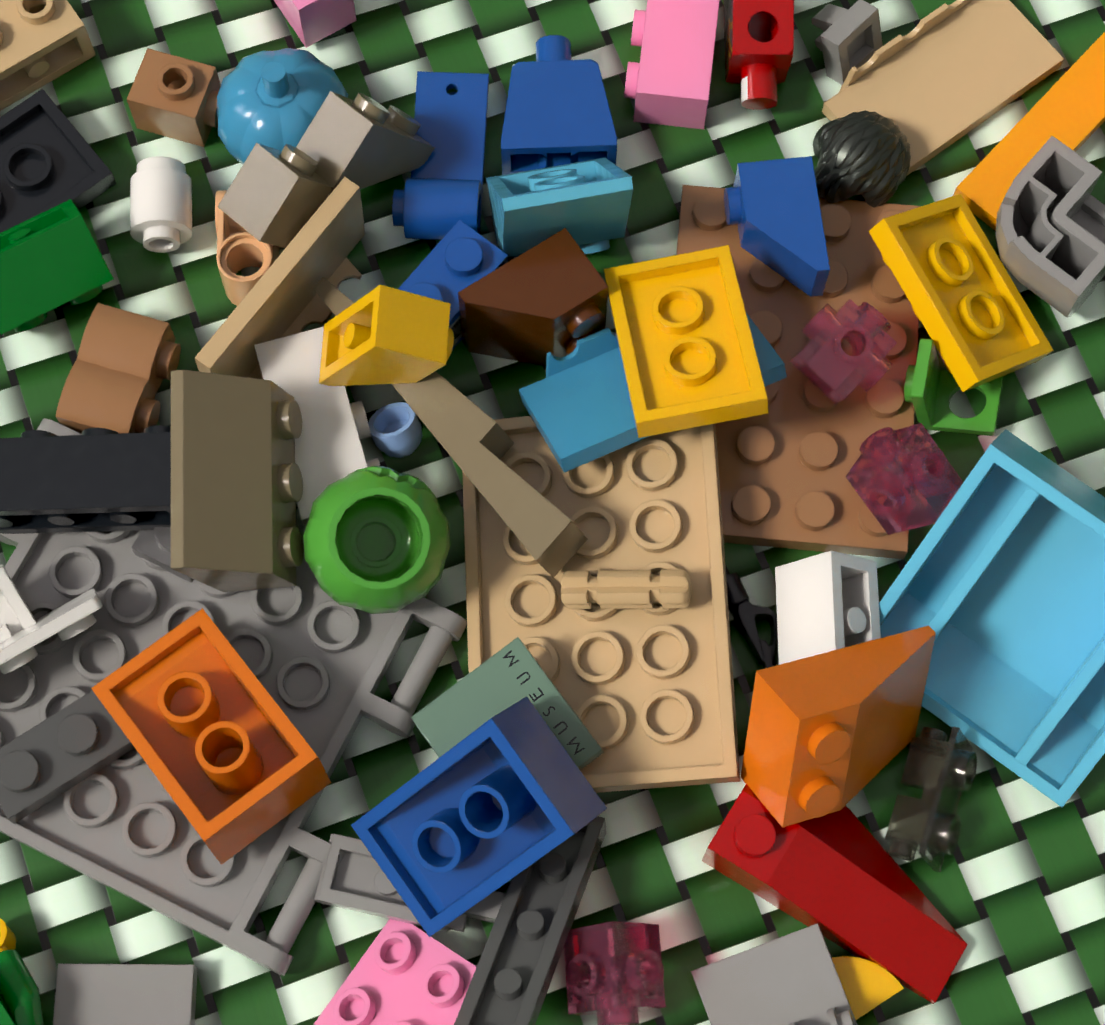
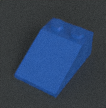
[351,696,607,937]

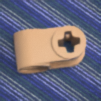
[215,190,279,306]

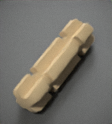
[560,570,691,609]

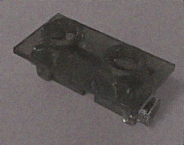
[885,727,977,872]

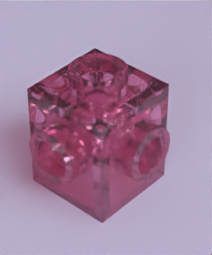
[789,299,897,404]
[845,423,963,535]
[564,921,666,1025]

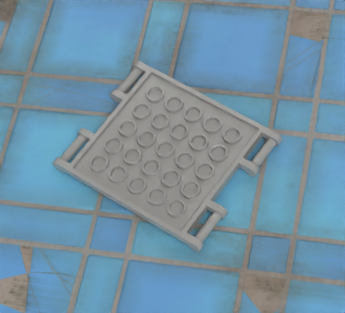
[0,418,467,976]

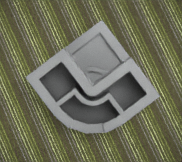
[995,136,1105,318]

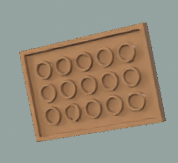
[676,185,921,559]

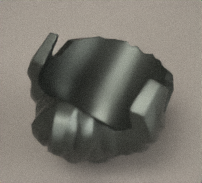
[813,110,911,208]

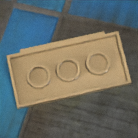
[822,0,1064,176]
[195,177,365,379]

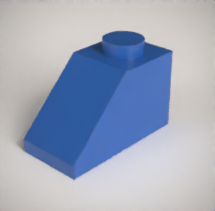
[724,156,830,297]

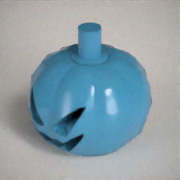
[217,48,348,164]

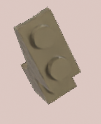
[218,91,435,248]

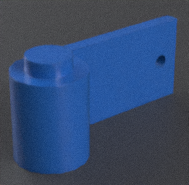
[392,71,489,240]

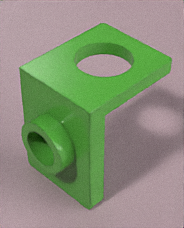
[904,339,1003,436]

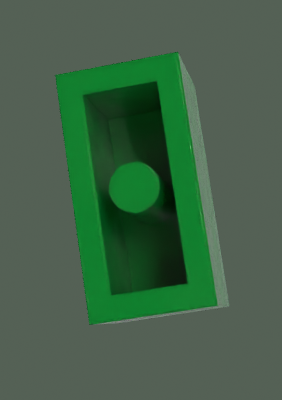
[0,199,114,335]

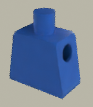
[501,35,617,175]

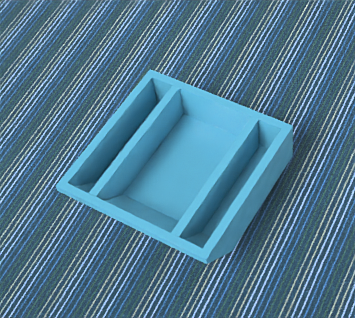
[879,429,1105,807]

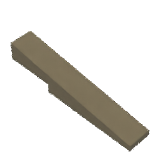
[313,277,588,578]

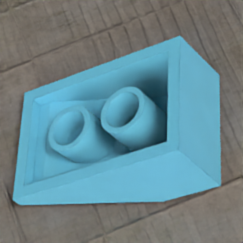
[486,158,633,259]

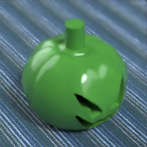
[303,466,451,614]

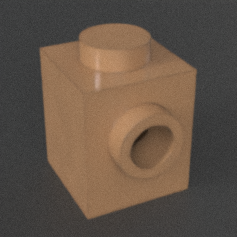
[126,48,221,147]

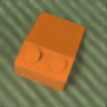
[91,608,331,865]
[741,625,936,828]

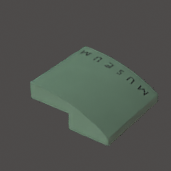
[411,637,604,770]

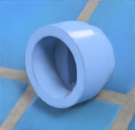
[368,402,423,458]

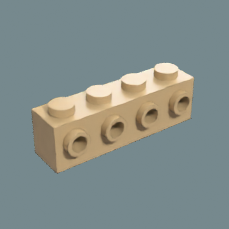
[0,0,96,111]

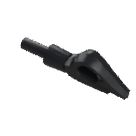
[725,565,778,669]

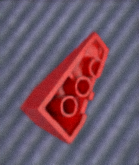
[702,784,968,1004]

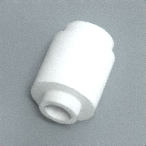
[130,156,192,253]

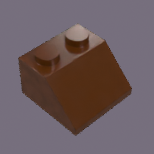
[458,228,608,366]

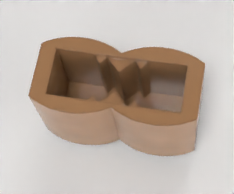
[55,303,181,434]

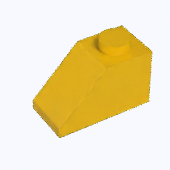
[319,284,454,386]

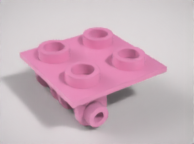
[314,919,477,1025]

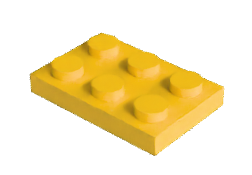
[869,194,1054,392]
[604,245,768,438]

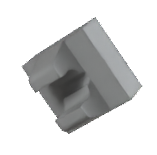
[811,0,883,85]

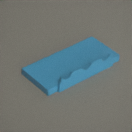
[519,313,787,473]

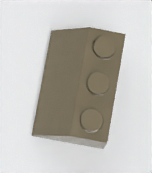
[171,370,304,592]

